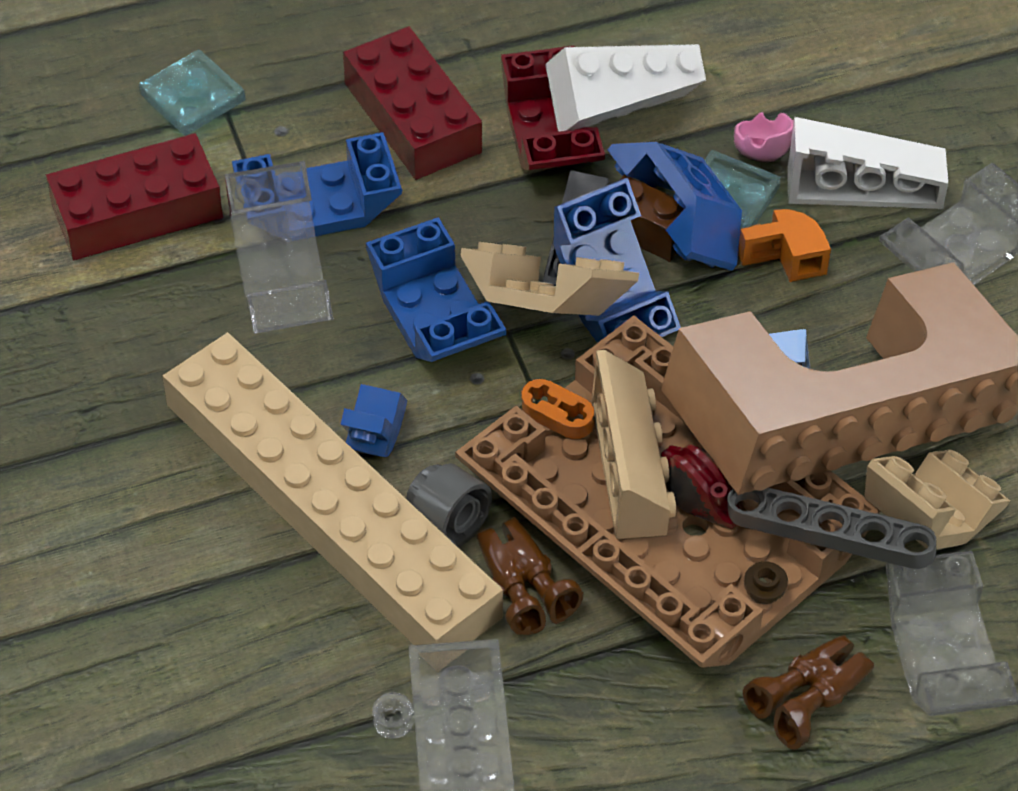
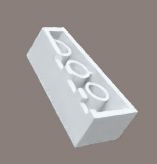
[546,45,706,132]
[787,117,948,209]

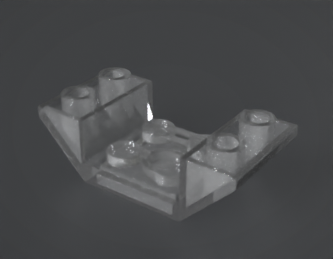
[225,161,334,334]
[879,162,1018,285]
[886,550,1018,716]

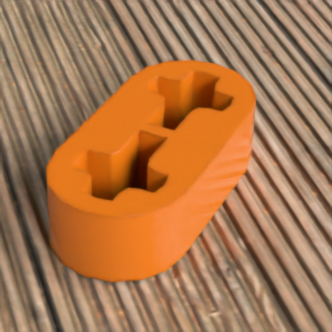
[521,379,594,439]

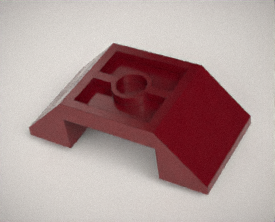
[501,45,605,170]

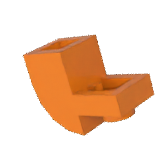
[738,209,831,282]

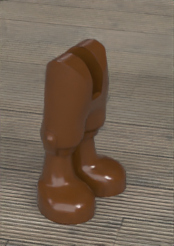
[477,517,583,635]
[742,635,874,750]

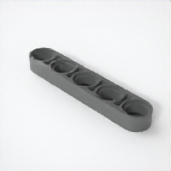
[728,488,937,569]

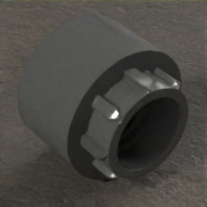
[406,463,492,547]

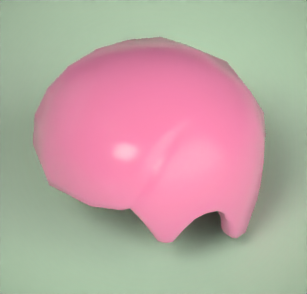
[734,113,794,162]

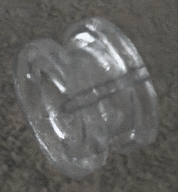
[373,692,413,739]

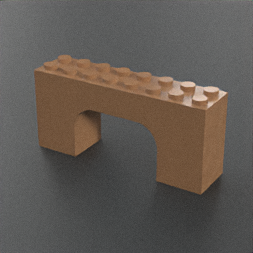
[661,262,1018,495]

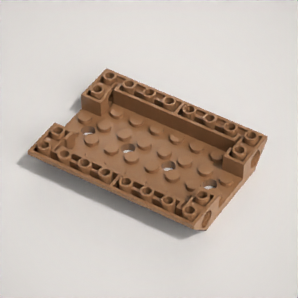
[455,316,880,668]

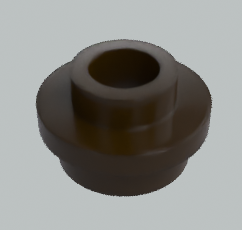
[744,561,788,604]

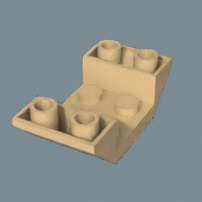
[460,242,639,316]
[864,450,1010,549]

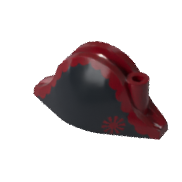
[660,444,740,529]

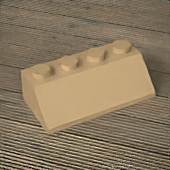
[591,350,676,539]

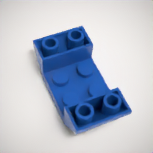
[232,132,402,242]
[607,142,742,271]
[554,178,681,343]
[366,217,506,362]

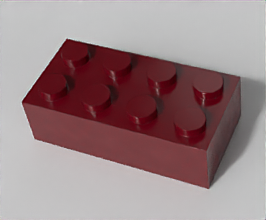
[343,26,482,180]
[46,133,223,261]

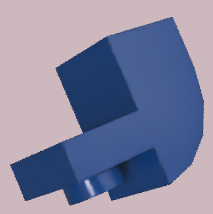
[340,384,408,457]

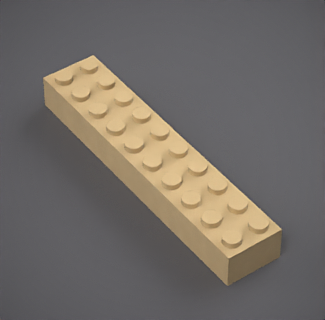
[162,332,503,668]

